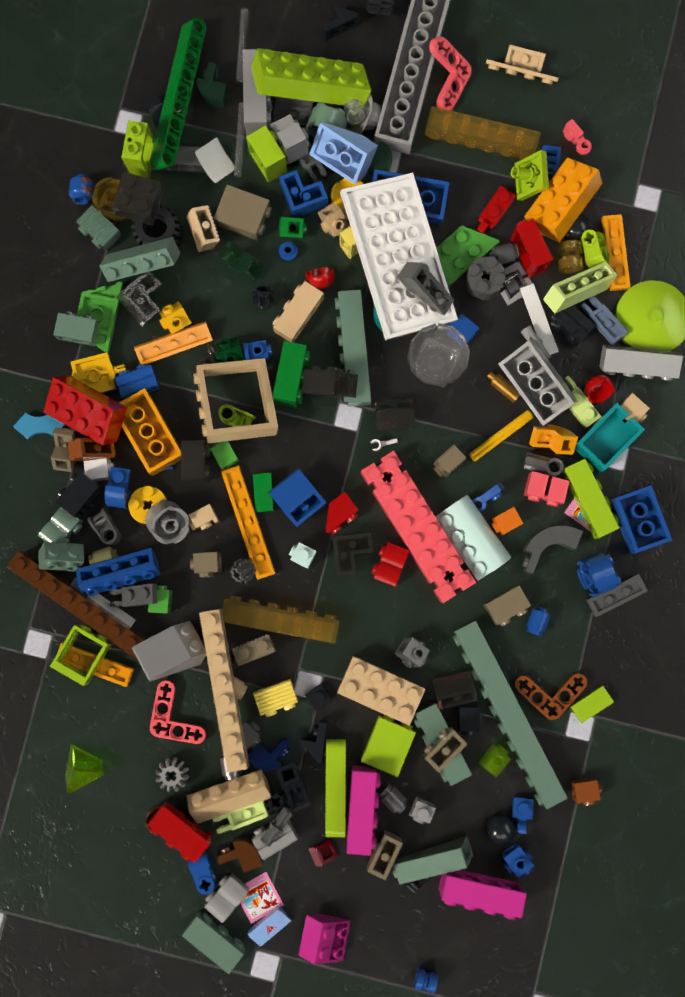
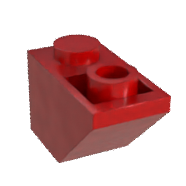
[326,492,359,535]

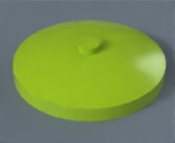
[614,280,685,351]

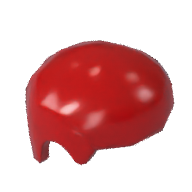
[305,267,335,289]
[584,375,615,404]

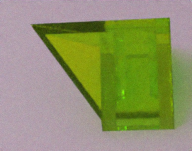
[65,744,104,794]

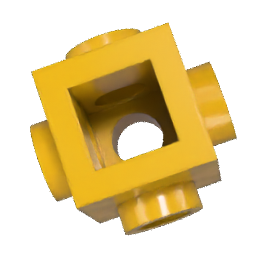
[159,301,191,334]

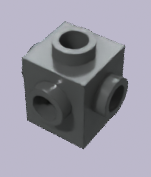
[395,637,430,668]

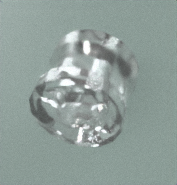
[344,99,365,125]

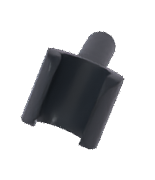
[406,876,434,893]

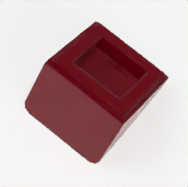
[309,839,338,866]

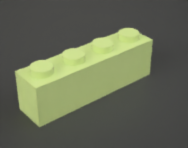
[543,262,618,313]

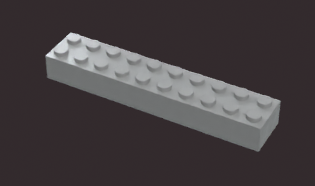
[374,0,451,155]

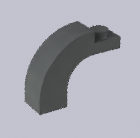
[522,526,583,574]

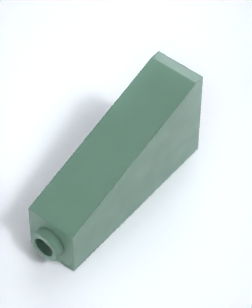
[393,836,473,884]

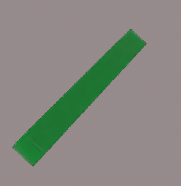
[150,17,206,171]

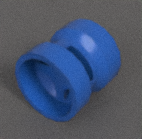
[414,968,438,994]

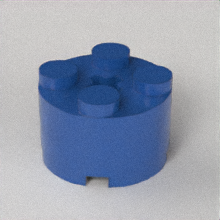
[577,553,621,597]

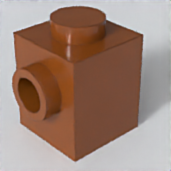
[570,777,602,805]

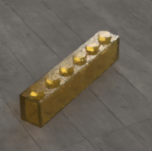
[425,106,541,160]
[222,595,340,644]

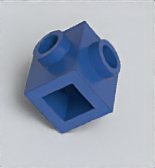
[501,842,534,878]

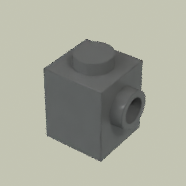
[242,720,261,749]

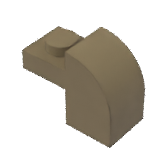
[51,427,79,472]

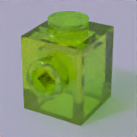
[479,744,511,778]

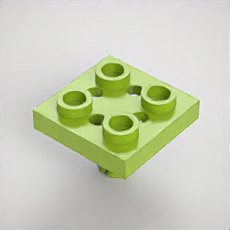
[511,150,549,201]

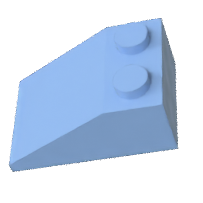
[309,122,378,184]

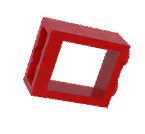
[510,219,553,278]

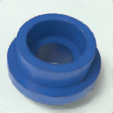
[279,242,298,261]

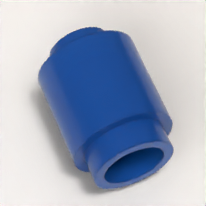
[526,606,551,636]

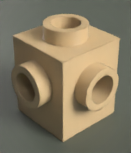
[318,203,349,237]

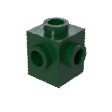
[214,337,245,363]

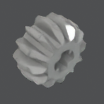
[155,757,189,792]

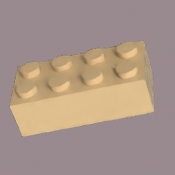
[337,656,425,726]

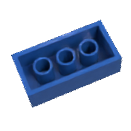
[373,169,449,225]

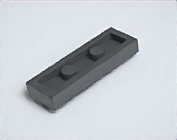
[586,574,648,617]

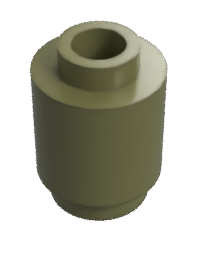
[88,546,119,565]

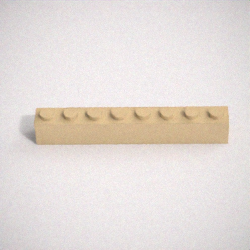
[199,609,249,773]

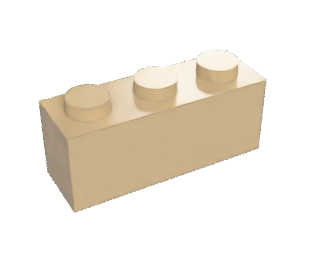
[273,281,324,343]

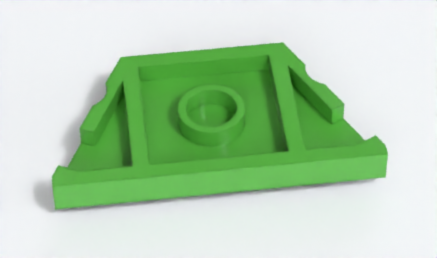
[436,226,500,288]
[77,282,124,354]

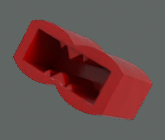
[372,542,409,587]

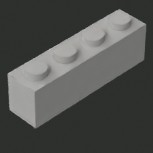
[599,345,683,381]

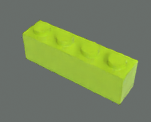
[562,459,619,539]

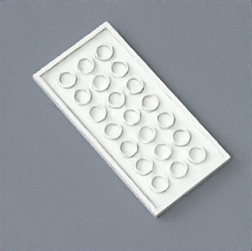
[340,173,458,340]

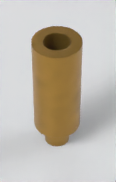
[487,371,520,403]

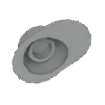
[351,95,382,135]

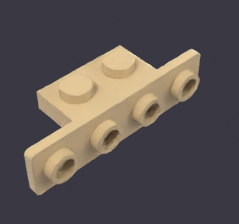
[486,45,558,85]

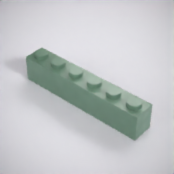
[335,290,371,407]

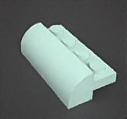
[435,495,512,581]

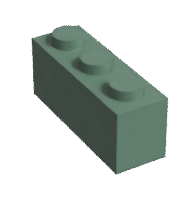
[182,911,246,974]

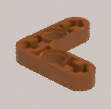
[513,673,587,720]

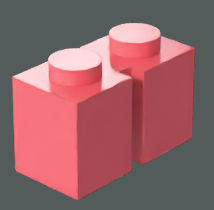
[524,471,570,507]

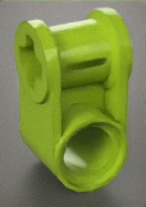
[581,229,610,268]
[218,404,256,427]

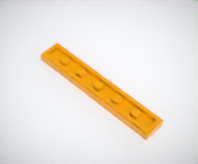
[221,465,276,580]

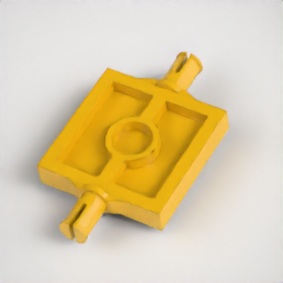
[71,352,126,394]

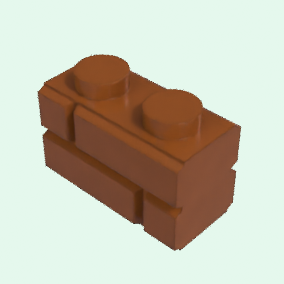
[68,438,115,461]

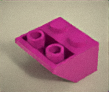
[299,914,350,965]

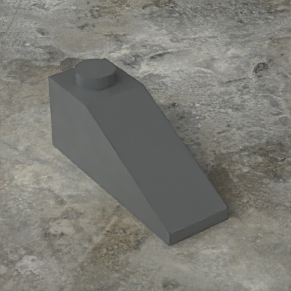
[397,262,454,316]

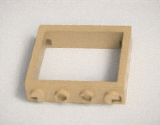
[193,358,278,443]

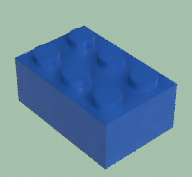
[609,486,672,554]

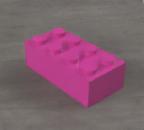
[347,765,380,856]
[438,870,526,919]

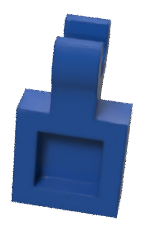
[472,482,505,512]
[511,796,534,834]

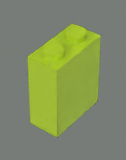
[361,714,416,777]

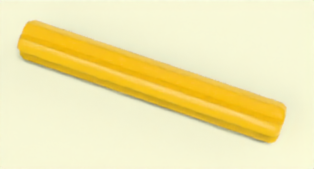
[469,410,533,462]

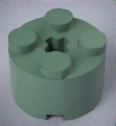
[305,102,347,142]

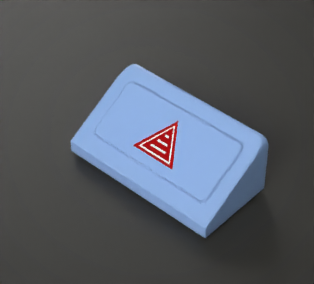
[248,905,291,947]

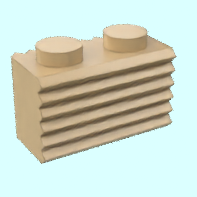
[186,205,220,252]

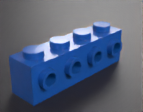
[76,548,160,597]

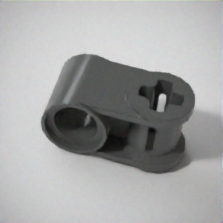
[87,508,121,545]

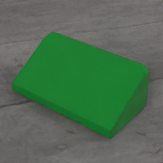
[253,472,274,513]

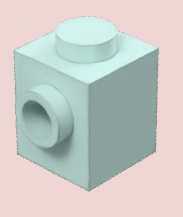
[289,543,317,569]

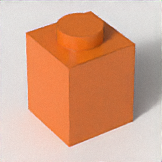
[491,507,524,536]

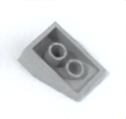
[132,621,206,682]

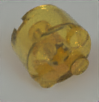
[92,177,134,223]

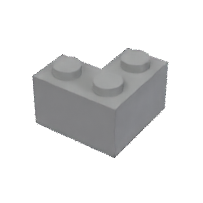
[270,114,310,164]

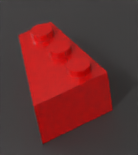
[148,801,213,863]

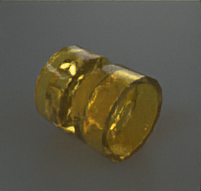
[557,240,584,273]

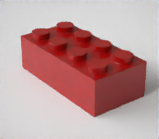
[43,375,127,445]

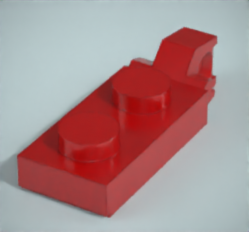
[477,186,516,234]

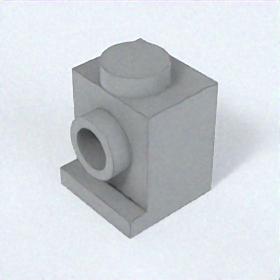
[408,797,436,824]

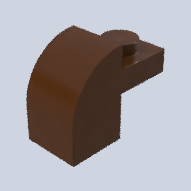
[217,836,264,872]

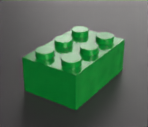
[272,341,311,408]

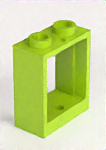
[121,120,155,178]
[50,623,112,686]

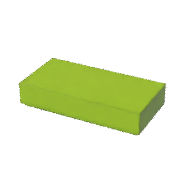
[570,685,614,723]

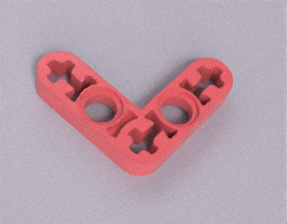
[429,37,471,111]
[150,680,207,744]

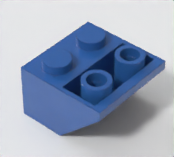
[269,468,326,527]

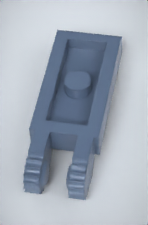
[580,296,628,346]

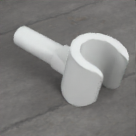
[371,438,397,451]

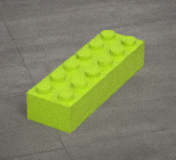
[251,48,371,108]

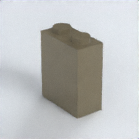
[214,185,272,240]

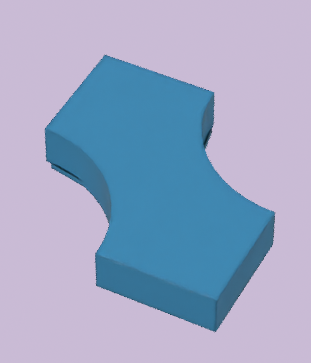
[13,413,66,440]

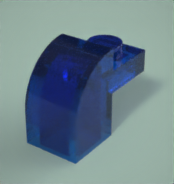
[247,737,290,771]

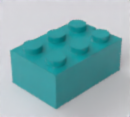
[575,403,645,473]

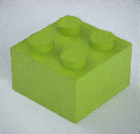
[246,125,288,183]

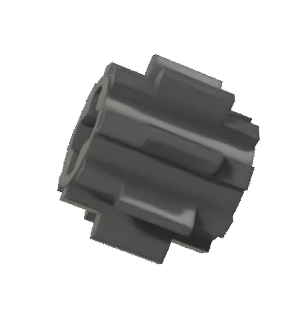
[230,558,256,583]

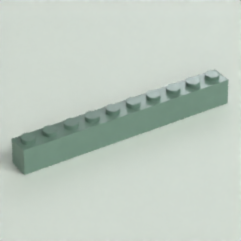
[452,620,568,809]

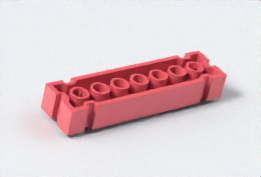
[361,451,476,603]

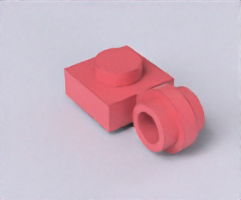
[563,119,592,155]

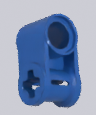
[188,852,216,895]

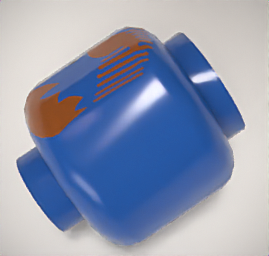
[69,174,95,204]

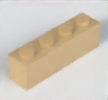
[187,769,271,824]

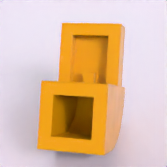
[529,424,578,455]

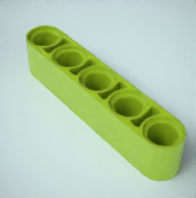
[326,739,346,837]

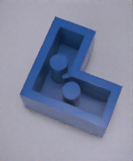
[279,170,328,218]

